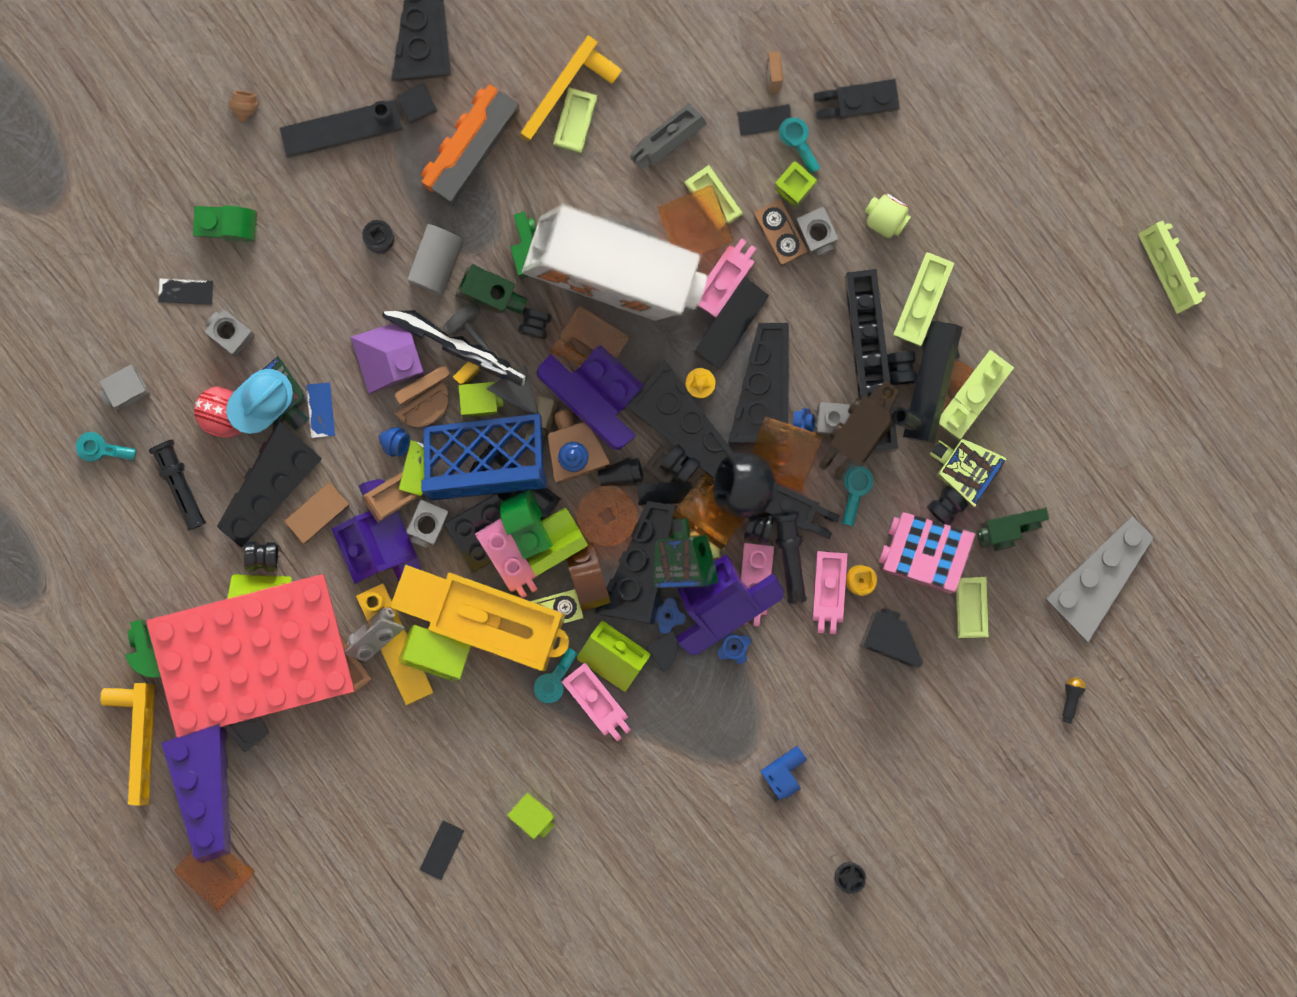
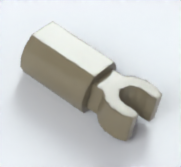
[524,396,559,448]

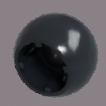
[713,452,776,518]

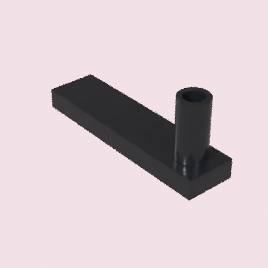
[279,99,403,158]
[893,321,963,443]

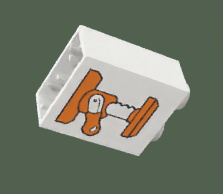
[521,205,707,321]

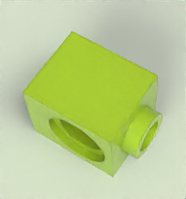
[774,161,817,209]
[459,382,504,418]
[507,792,555,839]

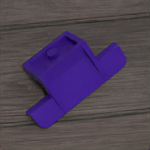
[536,345,644,450]
[331,479,423,584]
[676,554,784,655]

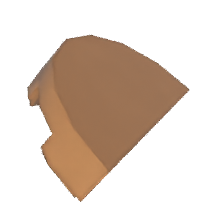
[394,365,450,405]
[394,381,449,428]

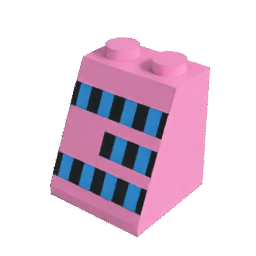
[879,512,975,594]

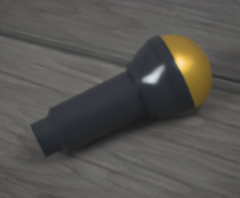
[1062,677,1086,723]

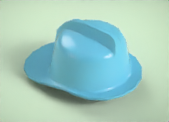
[226,369,293,434]

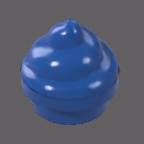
[378,427,410,457]
[558,442,589,472]

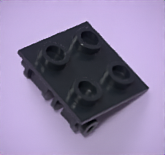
[444,494,513,573]

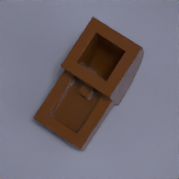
[566,542,611,611]

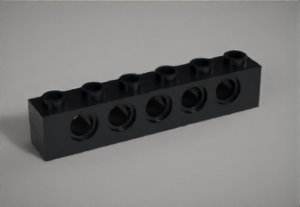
[844,269,898,454]

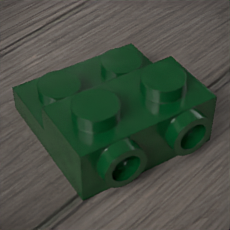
[977,507,1049,551]

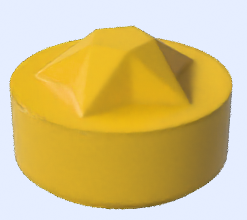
[685,368,715,399]
[846,565,877,596]

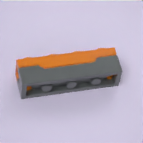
[421,84,520,207]

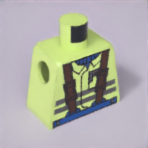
[929,439,1006,508]

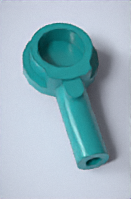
[779,117,820,174]
[76,432,137,462]
[842,466,874,526]
[534,648,578,703]

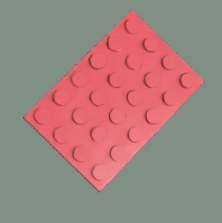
[146,574,355,738]

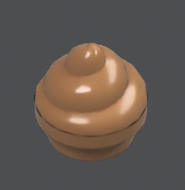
[228,90,259,122]

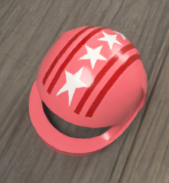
[194,386,241,438]

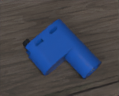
[760,746,807,802]

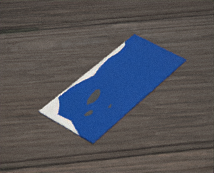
[306,382,335,438]

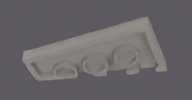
[1045,516,1154,643]

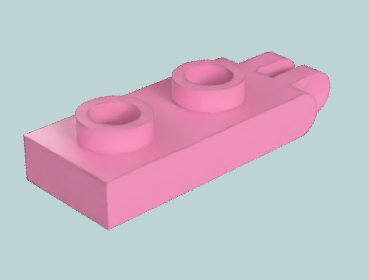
[698,239,757,318]
[475,518,538,599]
[740,543,774,626]
[812,551,848,634]
[562,663,631,742]

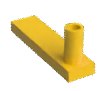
[518,35,622,143]
[356,583,434,705]
[101,683,156,806]

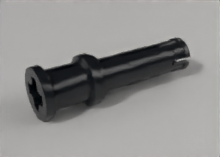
[148,439,206,531]
[772,510,807,604]

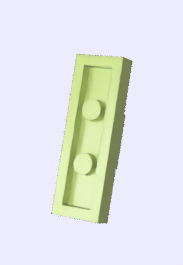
[1138,221,1206,314]
[893,252,954,347]
[939,350,1014,440]

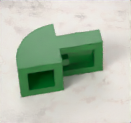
[193,205,257,242]
[510,212,536,280]
[500,490,553,559]
[125,619,161,678]

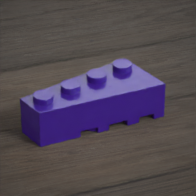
[162,724,231,863]

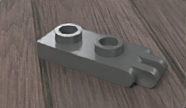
[630,104,707,169]

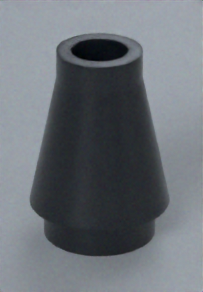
[598,457,644,487]

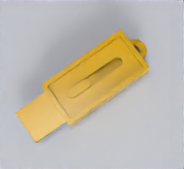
[390,565,569,671]

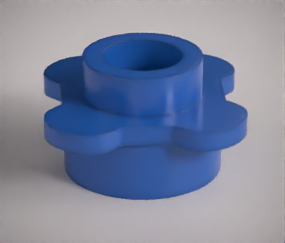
[793,408,815,439]
[655,598,686,634]
[718,632,751,664]

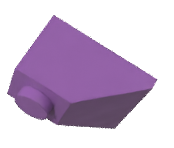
[351,323,426,394]

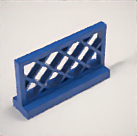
[421,414,547,501]

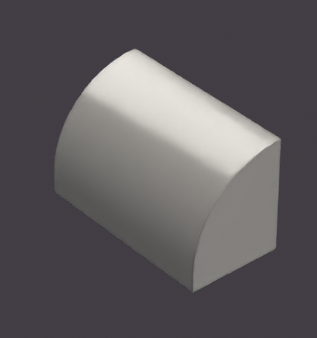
[407,224,464,296]

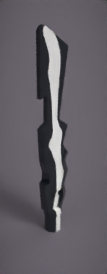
[382,310,527,387]

